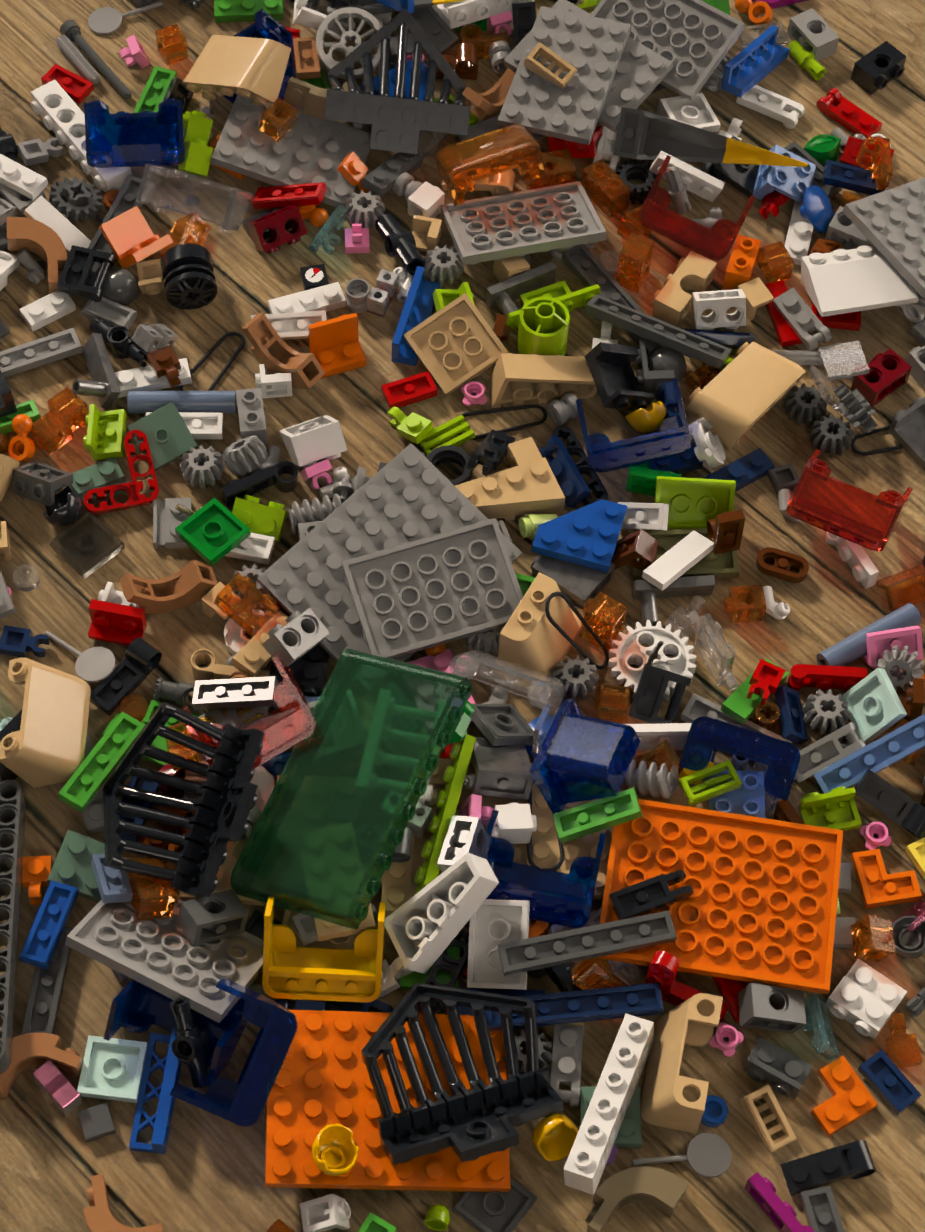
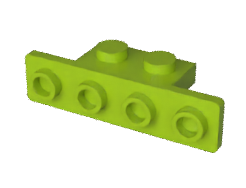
[507,280,601,330]

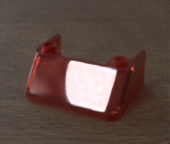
[639,155,755,261]
[786,449,913,551]
[181,651,316,769]

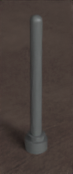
[60,20,132,99]

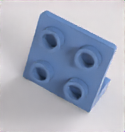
[752,145,816,204]
[707,770,765,818]

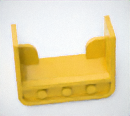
[262,897,386,1003]

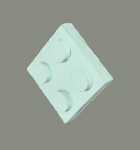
[841,668,907,744]
[77,1035,148,1103]

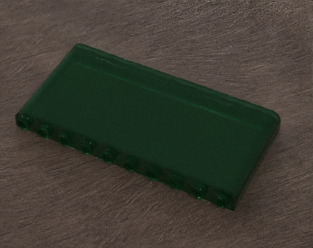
[230,649,472,930]

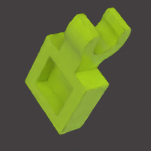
[387,406,433,444]

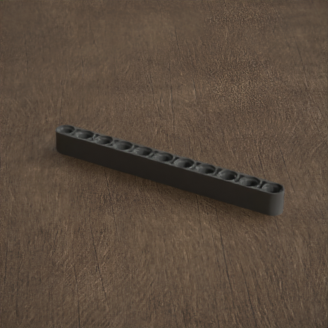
[0,779,26,1074]

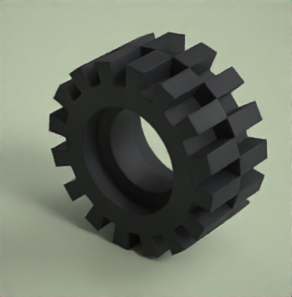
[614,159,659,205]

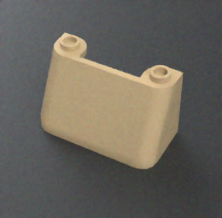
[686,341,806,450]
[0,658,91,788]

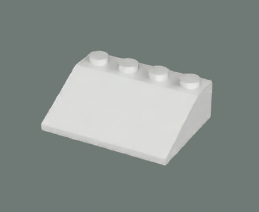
[801,245,918,317]

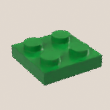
[175,498,251,566]

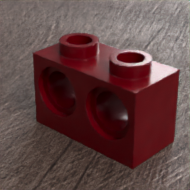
[247,205,308,254]
[851,348,912,407]

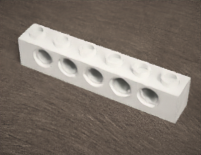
[30,80,132,193]
[563,1014,654,1195]

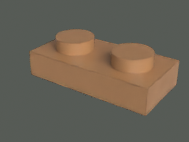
[293,37,320,79]

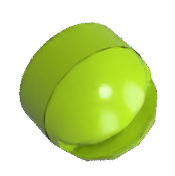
[424,1204,450,1231]

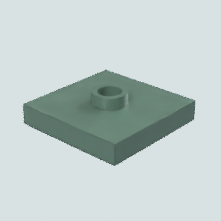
[127,401,198,471]

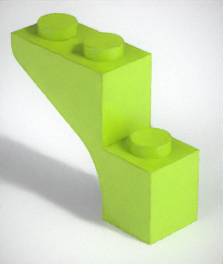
[176,110,214,177]

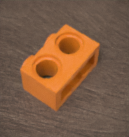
[722,235,761,290]

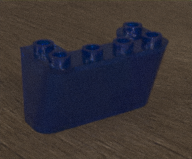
[84,98,185,168]
[679,716,800,801]

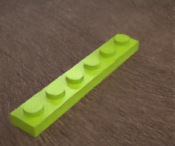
[414,734,476,894]

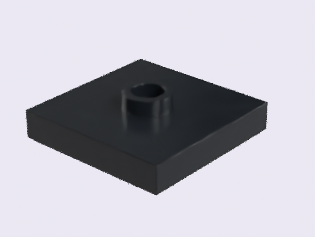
[711,136,759,198]

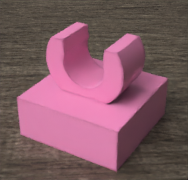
[486,11,513,40]
[120,35,150,69]
[345,224,370,254]
[300,459,332,490]
[460,794,493,826]

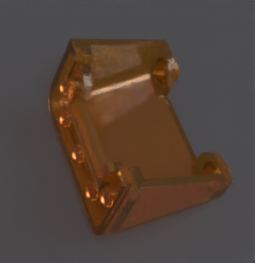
[435,124,545,206]

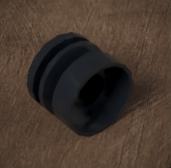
[160,243,218,310]

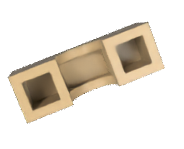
[652,250,717,327]

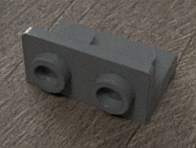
[13,461,73,506]
[742,1037,813,1099]

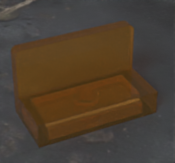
[160,212,211,257]
[876,565,925,611]

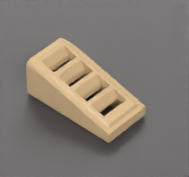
[523,42,577,89]
[738,1084,797,1153]

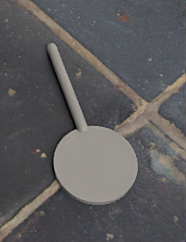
[88,1,163,35]
[44,631,116,683]
[631,1133,731,1178]

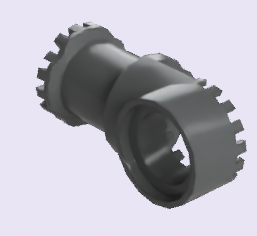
[153,677,199,712]

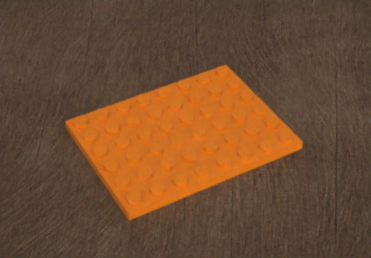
[596,799,843,994]
[265,1009,511,1192]

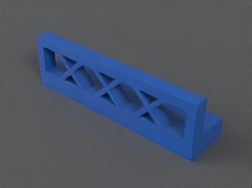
[721,25,790,98]
[392,266,441,366]
[129,1028,182,1154]

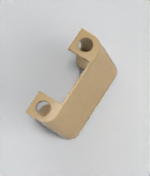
[182,35,291,106]
[640,993,723,1134]

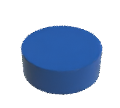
[701,1095,728,1128]

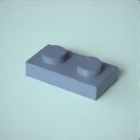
[91,854,133,903]

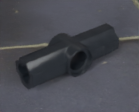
[375,213,425,275]

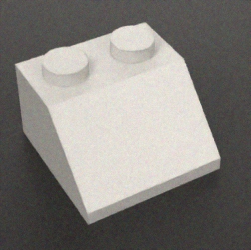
[279,415,347,468]

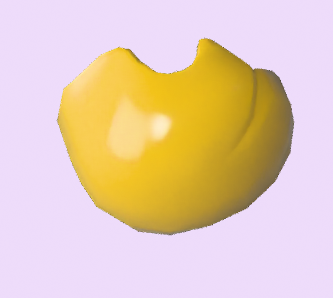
[625,401,666,433]
[532,1114,578,1161]
[311,1124,359,1176]

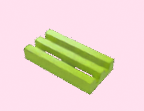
[419,414,475,455]
[678,760,742,807]

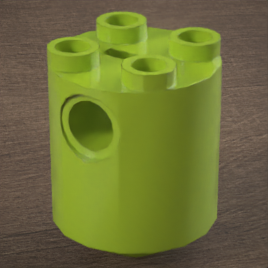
[517,296,570,356]

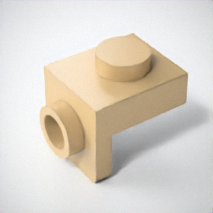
[136,258,165,295]

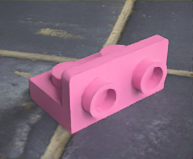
[863,625,923,669]

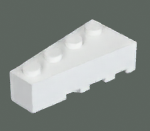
[385,853,499,974]

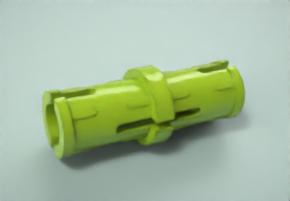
[787,40,827,81]

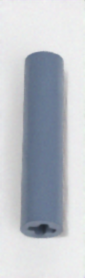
[127,391,237,414]
[816,603,921,667]

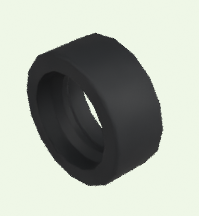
[426,445,473,486]

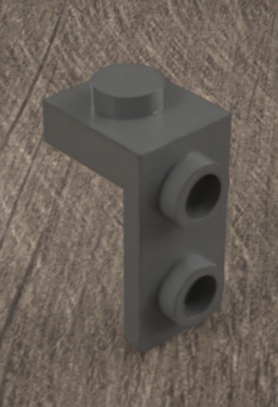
[634,339,675,394]

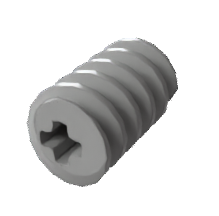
[287,494,342,535]
[616,759,679,799]

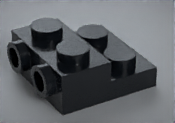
[270,644,330,697]

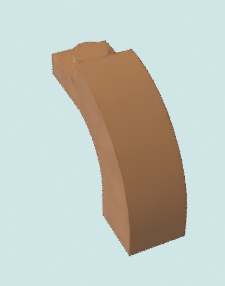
[462,68,515,121]
[6,217,67,294]
[242,313,325,389]
[119,560,218,614]
[0,1032,83,1100]
[83,1174,164,1232]

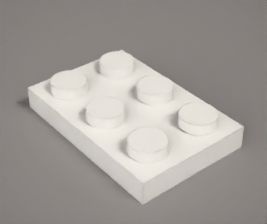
[467,899,530,990]

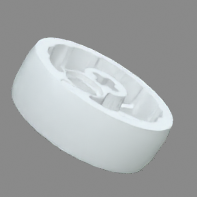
[316,7,382,80]

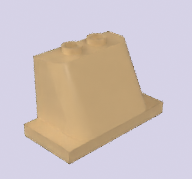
[491,572,589,699]

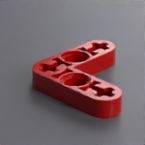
[83,430,159,515]
[645,951,728,1022]

